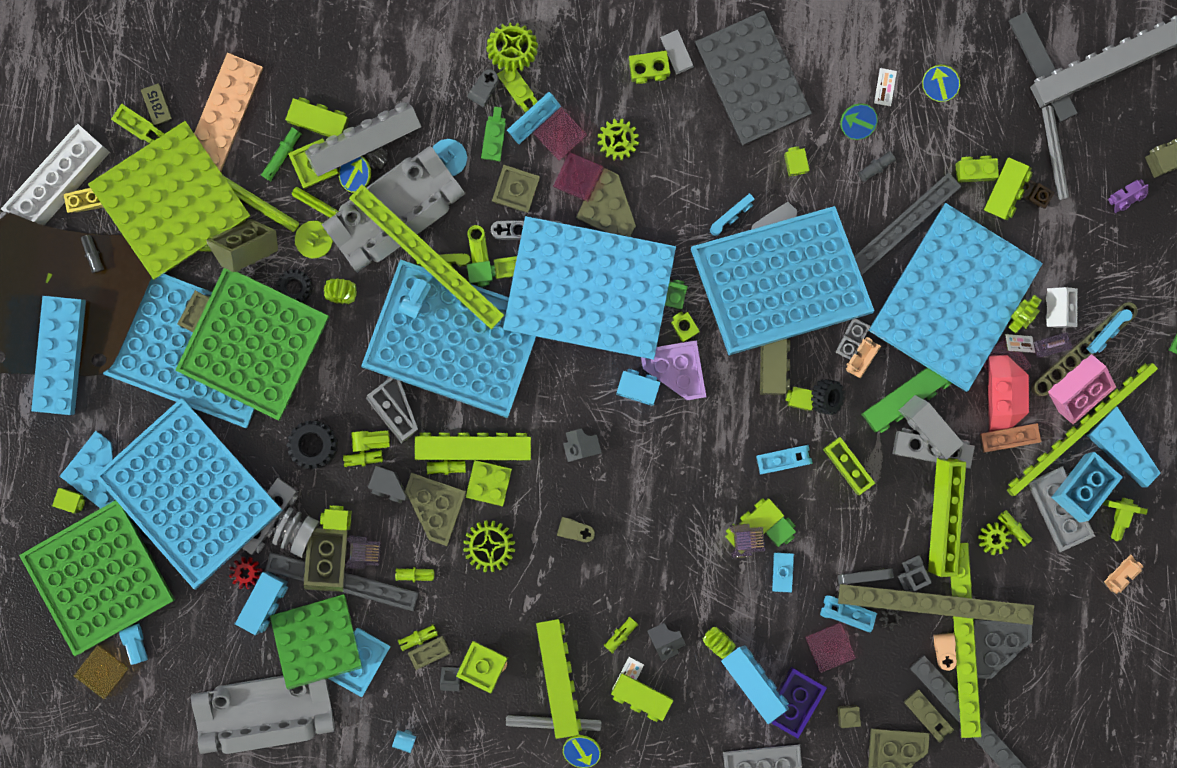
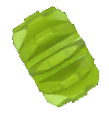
[324,278,357,304]
[978,523,1012,555]
[703,627,736,659]

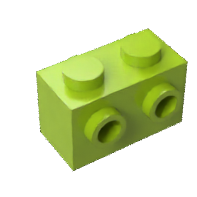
[956,156,999,183]
[320,506,352,530]

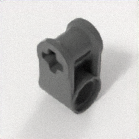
[467,69,499,108]

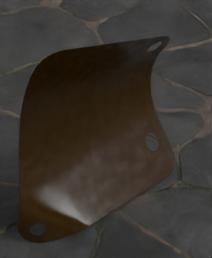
[0,211,152,376]

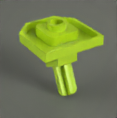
[1102,498,1148,541]

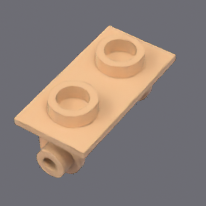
[846,337,881,378]
[1104,555,1143,594]

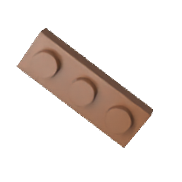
[980,423,1041,453]

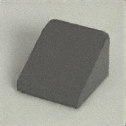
[440,667,460,691]

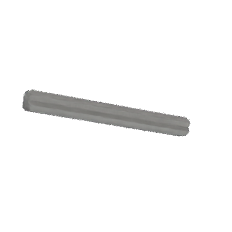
[1042,106,1069,200]
[506,715,601,731]

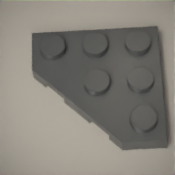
[974,620,1032,679]

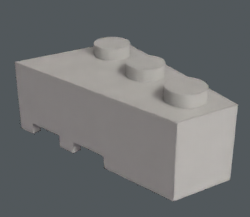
[366,377,418,444]
[898,395,963,459]

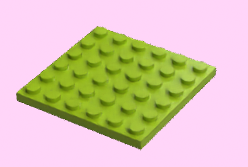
[88,121,251,280]

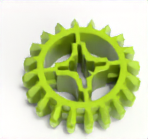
[486,22,538,73]
[463,520,515,572]

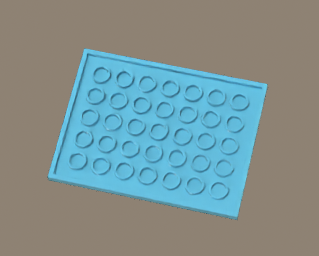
[868,203,1043,392]
[691,206,874,355]
[503,216,676,360]
[361,259,536,418]
[103,274,255,428]
[95,398,283,590]

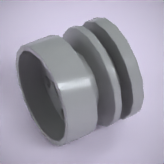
[272,507,320,558]

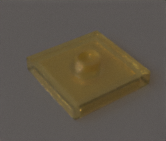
[74,645,129,699]

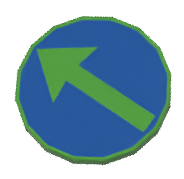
[840,103,878,140]

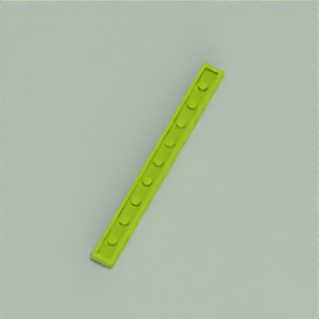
[349,185,504,330]
[1007,363,1158,496]
[951,543,982,738]

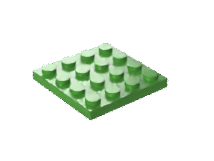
[270,594,363,690]

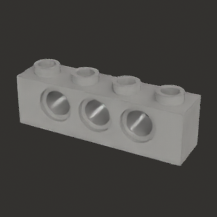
[892,428,975,469]
[242,478,299,555]

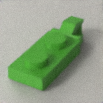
[481,107,506,162]

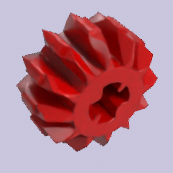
[229,557,263,589]

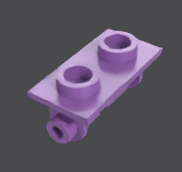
[1108,180,1148,213]

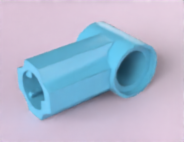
[398,278,431,320]
[119,624,148,665]
[392,730,416,753]

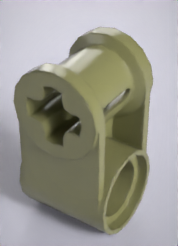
[557,517,595,542]

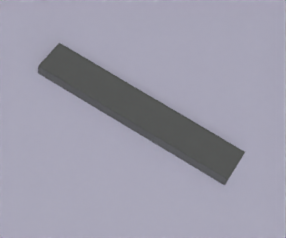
[1008,12,1077,122]

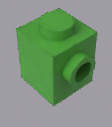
[467,261,496,287]
[765,517,796,547]

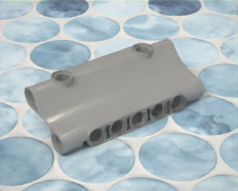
[321,146,465,273]
[191,676,335,754]

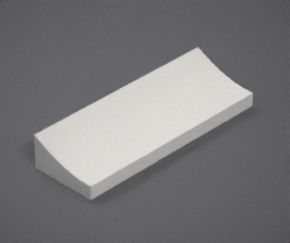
[1,124,110,225]

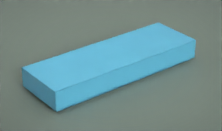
[507,92,561,144]

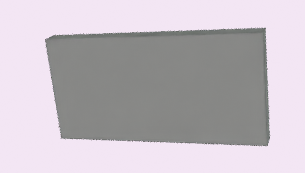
[1028,466,1095,552]
[723,744,802,768]

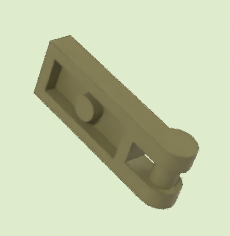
[904,689,954,743]

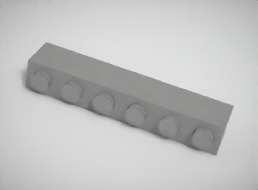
[305,102,421,176]

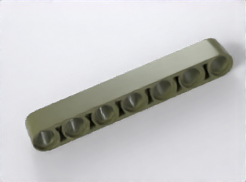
[1031,302,1138,397]

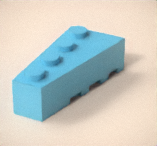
[1086,406,1160,487]
[721,646,789,724]

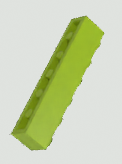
[415,433,531,460]
[928,458,966,577]
[536,619,582,739]

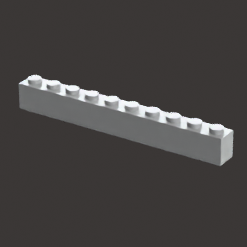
[1030,15,1177,108]

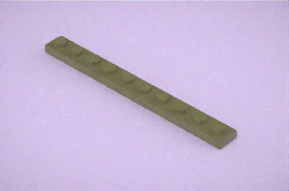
[838,584,1034,625]

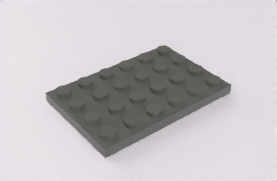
[695,11,812,146]

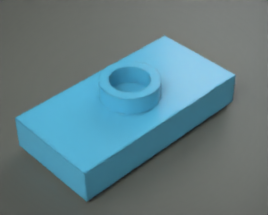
[772,553,794,592]

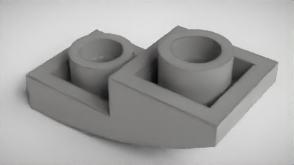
[660,30,694,75]
[836,318,870,360]

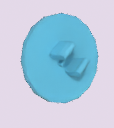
[433,139,467,176]

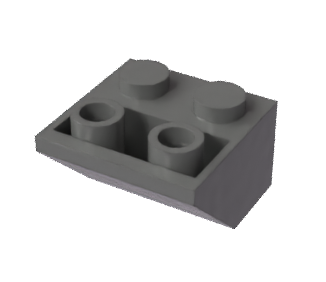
[368,466,408,503]

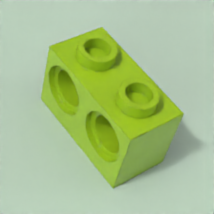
[628,51,670,84]

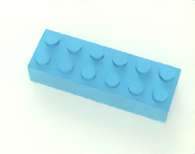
[31,296,86,415]

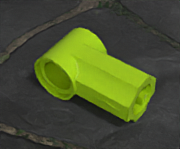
[468,225,489,263]
[351,431,390,452]

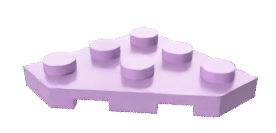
[641,340,706,400]

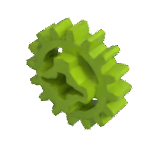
[598,119,639,161]
[1008,295,1042,333]

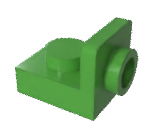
[665,280,688,310]

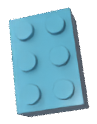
[1051,452,1122,523]
[235,571,288,635]

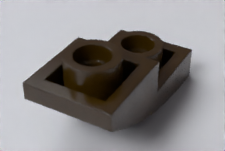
[1022,179,1055,209]

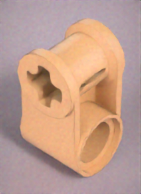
[934,633,957,671]

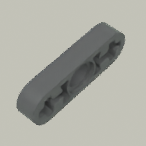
[837,568,894,585]

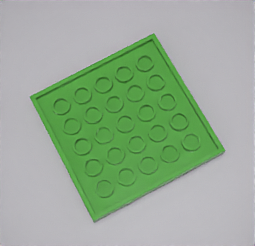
[175,268,330,421]
[19,500,175,657]

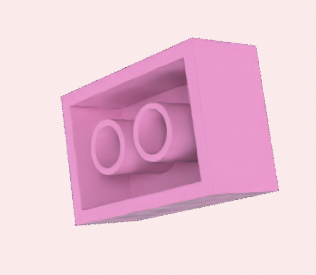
[1048,354,1116,424]

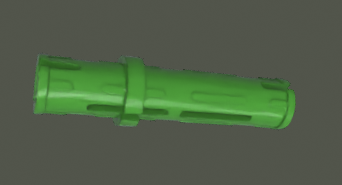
[261,127,302,182]

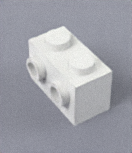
[1046,287,1077,328]

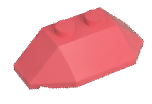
[988,355,1029,432]

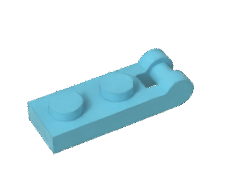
[710,193,754,236]
[1086,310,1132,354]
[756,445,812,475]
[820,596,877,632]

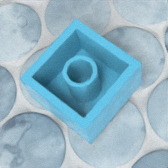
[616,369,660,406]

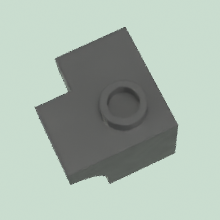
[563,428,601,462]
[898,554,932,592]
[647,623,686,661]

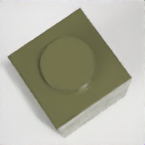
[837,705,861,728]

